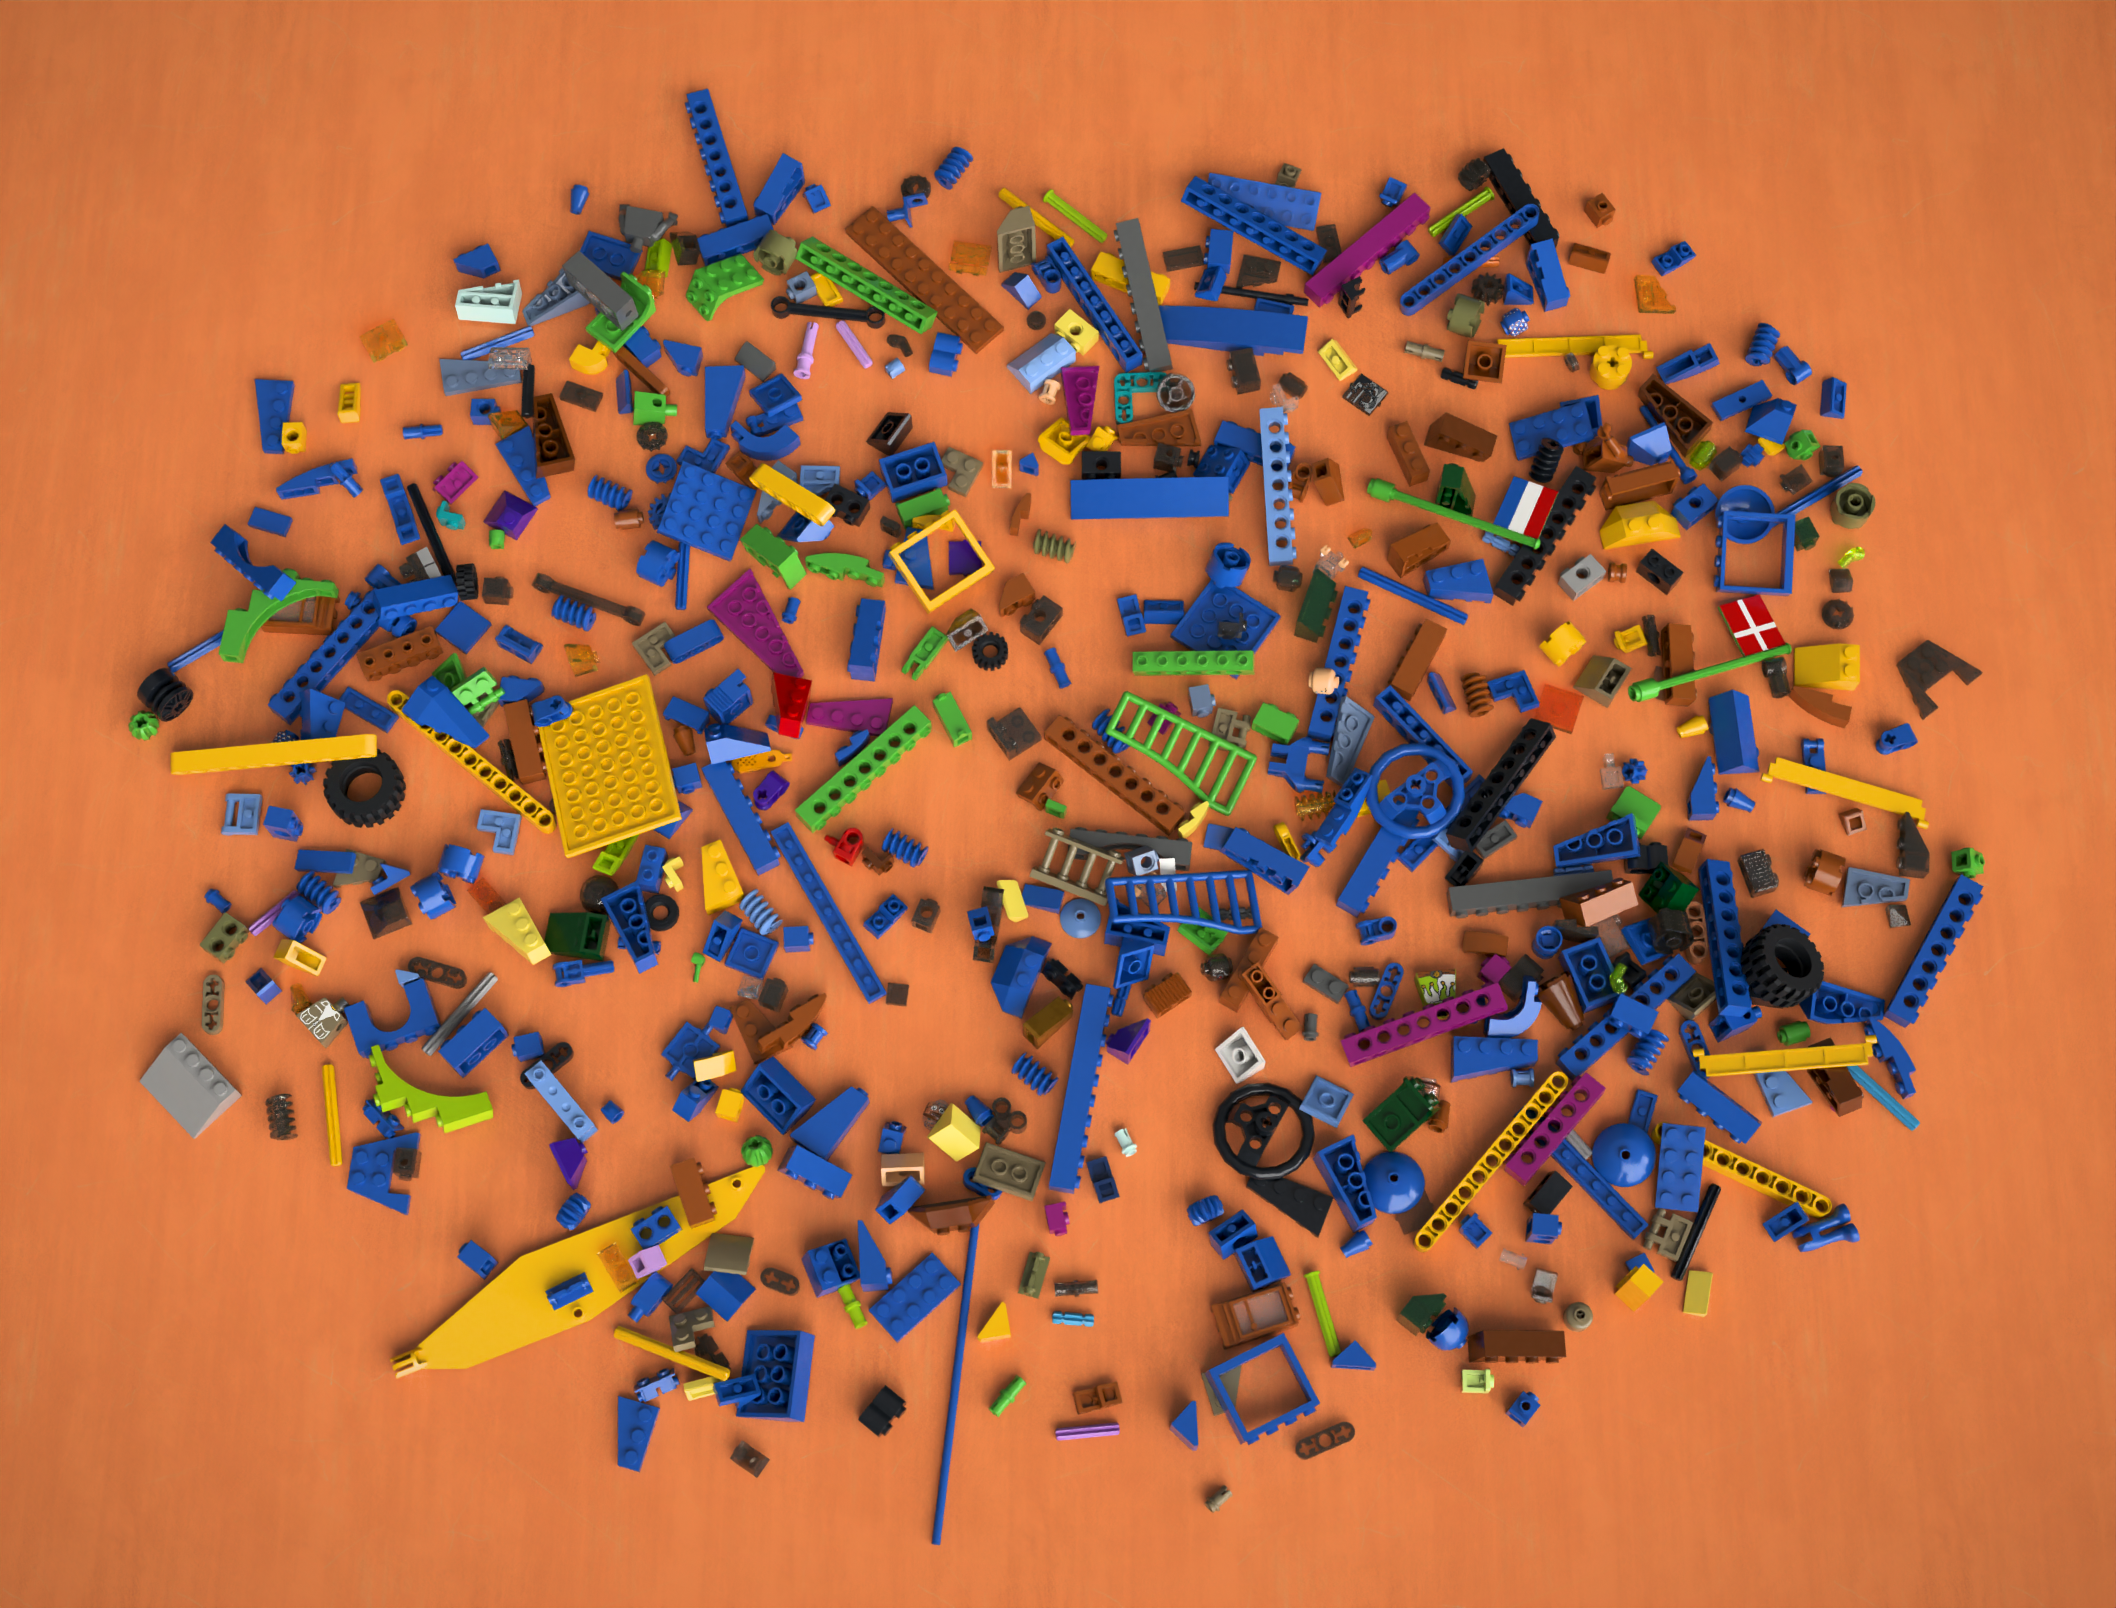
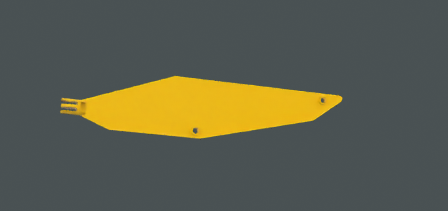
[390,1165,765,1379]

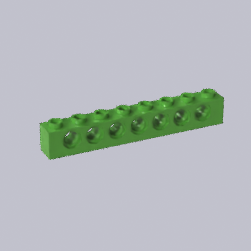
[795,236,938,334]
[795,705,932,833]

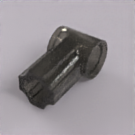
[1762,657,1791,698]

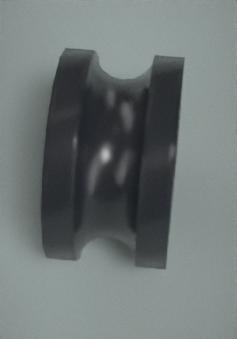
[1187,449,1200,468]

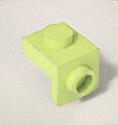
[1461,1369,1494,1393]

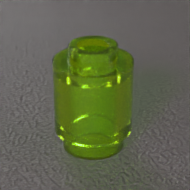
[1689,441,1717,470]

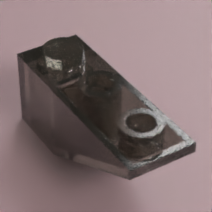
[1896,812,1930,879]

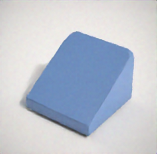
[395,969,422,988]

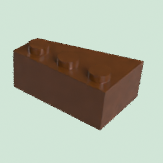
[1424,412,1497,462]
[1807,1037,1864,1117]

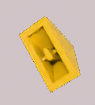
[977,1302,1011,1343]

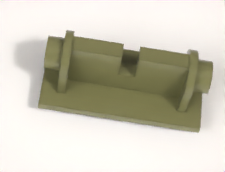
[1018,1252,1050,1299]

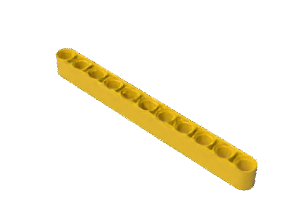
[387,690,557,834]
[170,734,377,775]
[1413,1071,1568,1252]

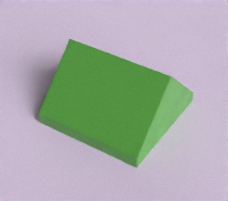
[432,653,467,698]

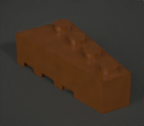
[1638,374,1713,458]
[532,393,575,479]
[1467,1330,1566,1364]

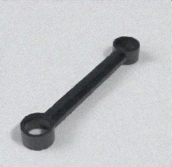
[771,296,885,329]

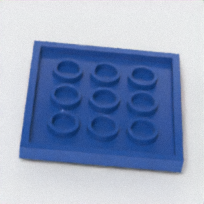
[657,461,757,561]
[1170,579,1281,680]

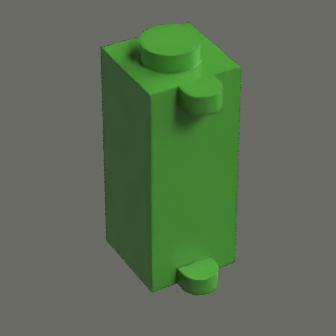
[895,487,950,529]
[932,692,972,747]

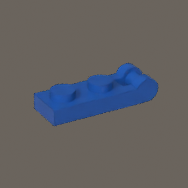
[746,403,803,437]
[1801,738,1826,794]

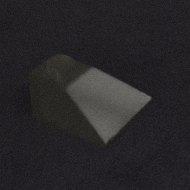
[360,887,413,939]

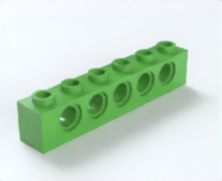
[1133,651,1255,676]

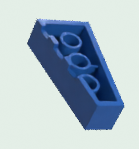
[1553,813,1641,868]
[1220,827,1310,895]

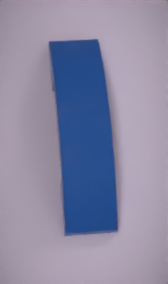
[380,473,420,545]

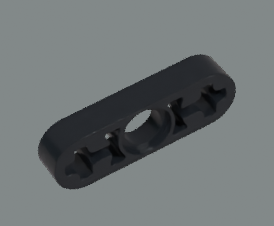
[520,1042,574,1089]

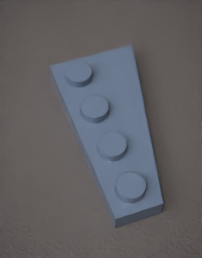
[439,359,522,396]
[1326,696,1375,787]

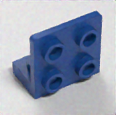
[1193,445,1250,494]

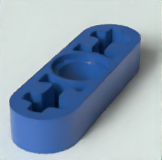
[1369,963,1404,1020]
[1679,1020,1710,1079]

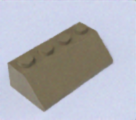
[997,206,1036,273]

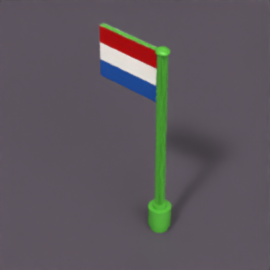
[1367,476,1559,549]

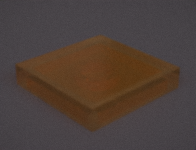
[1534,684,1584,734]

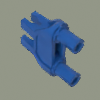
[1268,736,1330,793]

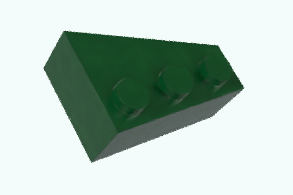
[1435,463,1476,516]

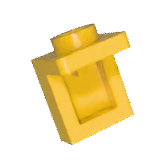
[1086,425,1119,451]
[1614,625,1648,653]

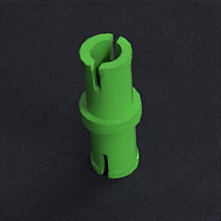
[988,1375,1026,1417]

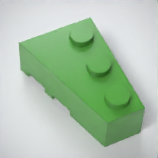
[740,524,807,590]

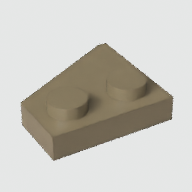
[333,849,387,888]

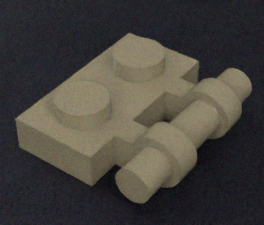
[1208,707,1251,751]
[1643,1208,1693,1262]

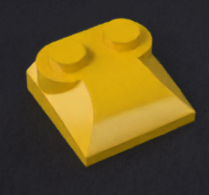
[1038,417,1091,465]

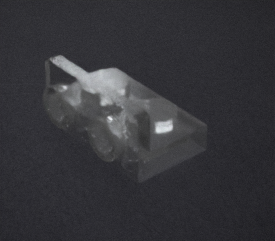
[488,347,532,370]
[1590,914,1631,958]

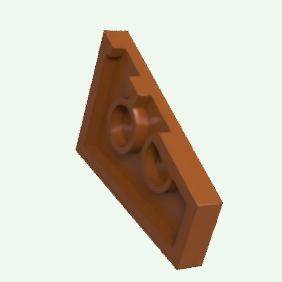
[730,999,793,1064]

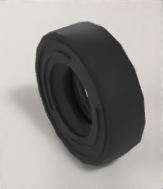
[645,894,679,931]

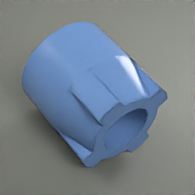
[884,358,905,379]

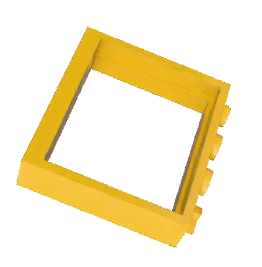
[888,509,995,614]

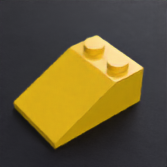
[1794,643,1860,691]

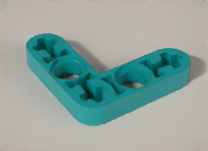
[1114,372,1170,425]

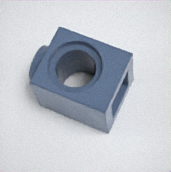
[786,271,817,304]
[1124,846,1159,876]

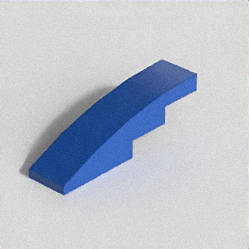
[276,458,358,500]

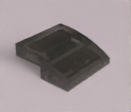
[1552,919,1598,943]

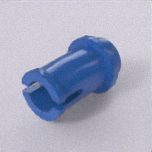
[781,597,801,624]
[204,888,232,914]

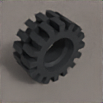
[456,563,479,600]
[972,632,1008,671]

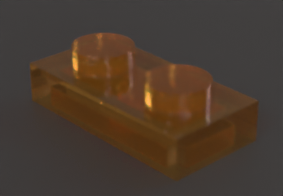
[467,877,506,914]

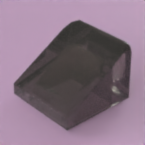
[1829,569,1853,593]

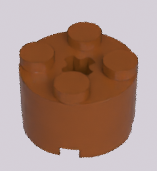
[1804,849,1846,896]

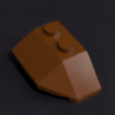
[908,1195,995,1236]

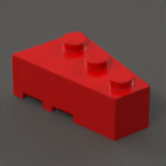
[771,672,812,738]

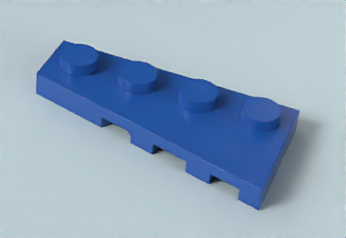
[495,426,551,507]

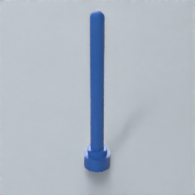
[1640,405,1698,484]

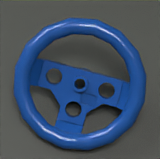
[1366,743,1465,839]

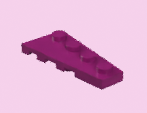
[1061,366,1099,436]
[806,698,893,737]

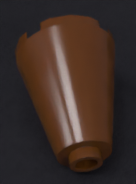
[1536,970,1585,1031]

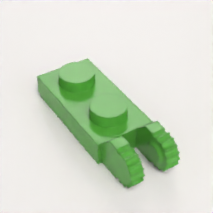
[901,626,949,681]

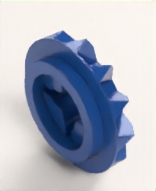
[646,454,677,484]

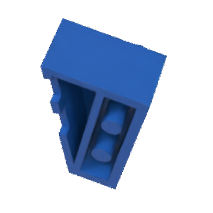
[753,153,805,225]
[1423,559,1494,604]

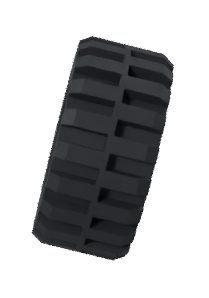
[323,749,406,828]
[1741,924,1824,1008]

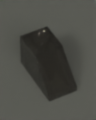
[946,608,988,652]

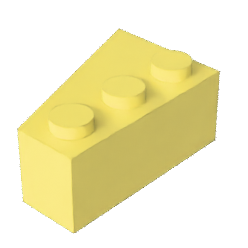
[483,897,551,965]

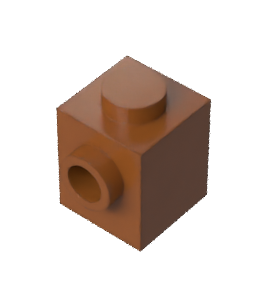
[1584,193,1616,228]

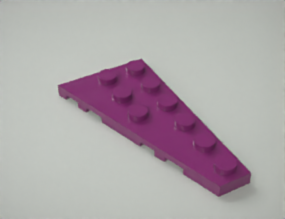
[707,568,804,678]

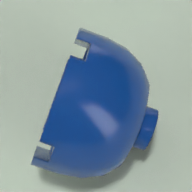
[1426,1307,1469,1351]

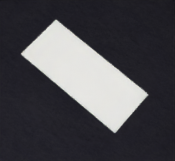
[1159,858,1177,892]

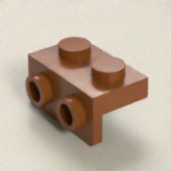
[1016,762,1064,811]

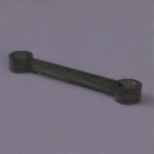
[532,573,645,626]

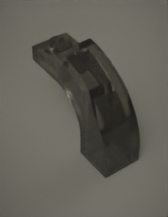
[973,886,1004,963]

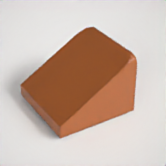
[1839,808,1867,836]

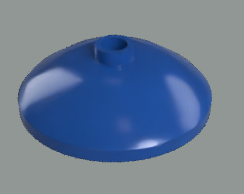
[1715,485,1775,544]
[1592,1123,1656,1187]
[1363,1152,1425,1214]

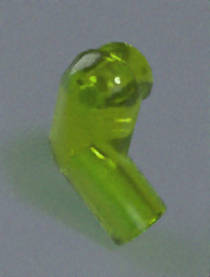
[1838,547,1865,569]
[1609,963,1628,994]

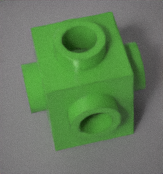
[1784,430,1821,461]
[1951,847,1985,879]

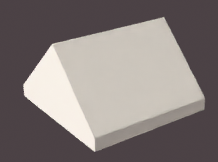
[1215,1027,1266,1084]

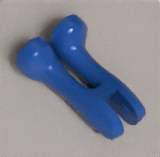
[1792,1203,1860,1252]

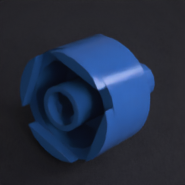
[636,540,680,587]
[1205,543,1251,588]
[437,844,485,884]
[410,871,456,920]
[272,896,322,943]

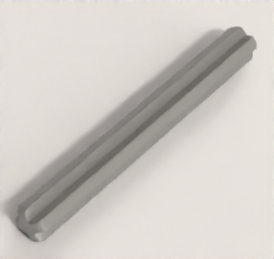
[422,972,498,1056]

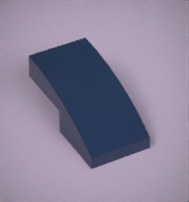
[1086,1156,1120,1203]

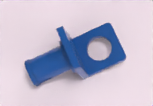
[887,193,928,228]

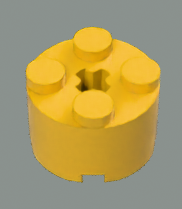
[1589,345,1632,390]
[1539,621,1587,667]

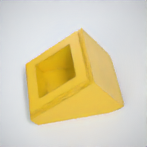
[1758,437,1785,456]

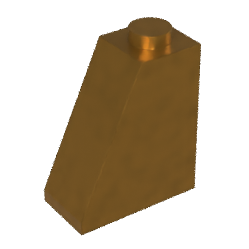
[1023,996,1073,1050]

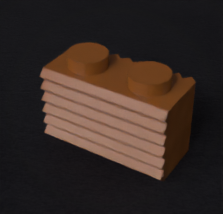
[1143,972,1192,1019]

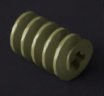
[1033,529,1076,563]

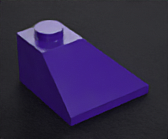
[483,490,538,541]
[1106,1018,1151,1065]
[549,1138,588,1190]

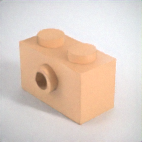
[881,1153,925,1186]

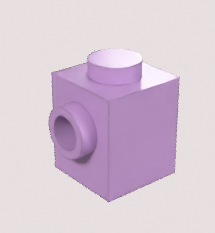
[628,1245,667,1279]

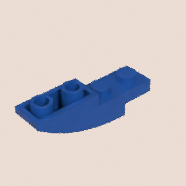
[1314,768,1373,847]
[1864,1018,1916,1099]

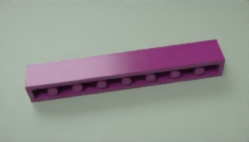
[1304,193,1431,308]

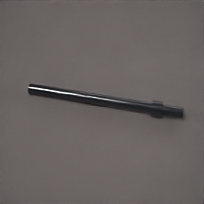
[1194,282,1309,306]

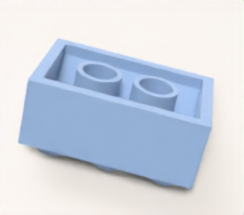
[1007,333,1076,394]

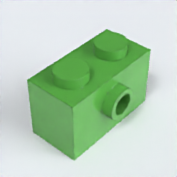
[1251,702,1299,745]

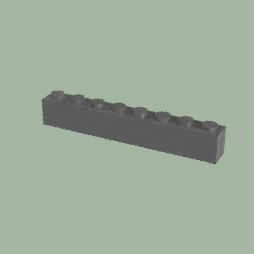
[1113,218,1173,372]
[1446,870,1613,919]

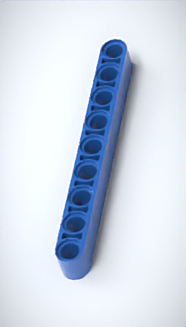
[1400,204,1539,316]

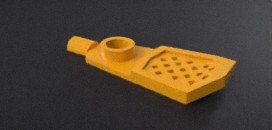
[731,750,792,774]

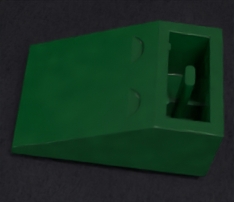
[544,912,611,961]

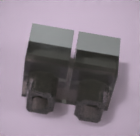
[398,547,442,583]

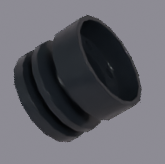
[137,668,193,722]

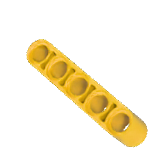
[749,463,835,526]

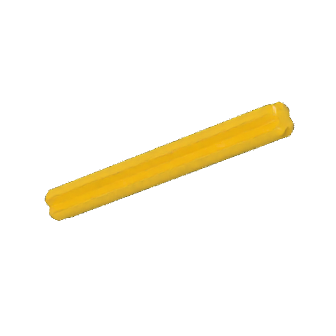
[998,188,1074,248]
[322,1064,343,1166]

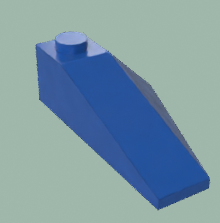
[1799,981,1885,1024]

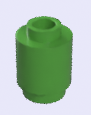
[1777,1021,1811,1046]

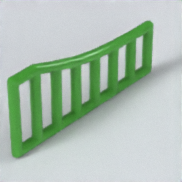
[1105,691,1257,816]

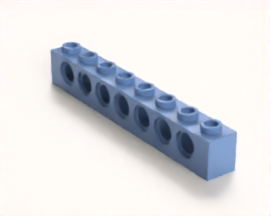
[1259,407,1297,566]

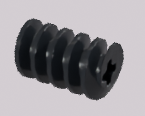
[1529,438,1564,483]

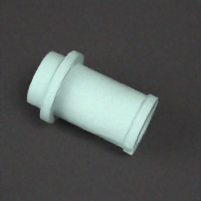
[1114,1128,1137,1157]

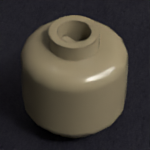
[1563,1302,1593,1332]

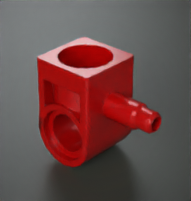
[824,828,864,867]

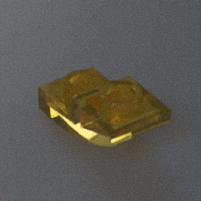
[597,1242,639,1293]

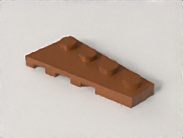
[1116,409,1201,446]

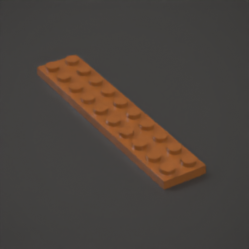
[845,206,1004,354]

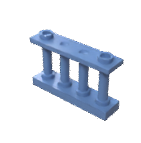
[525,1061,598,1143]

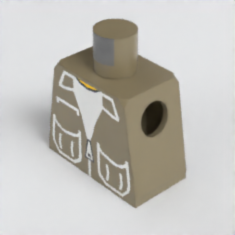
[296,997,350,1048]

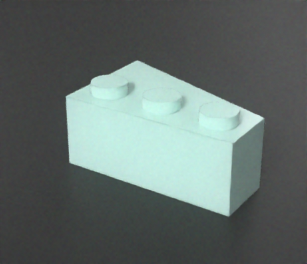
[455,279,522,324]

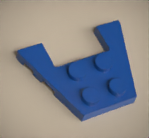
[347,1132,421,1215]

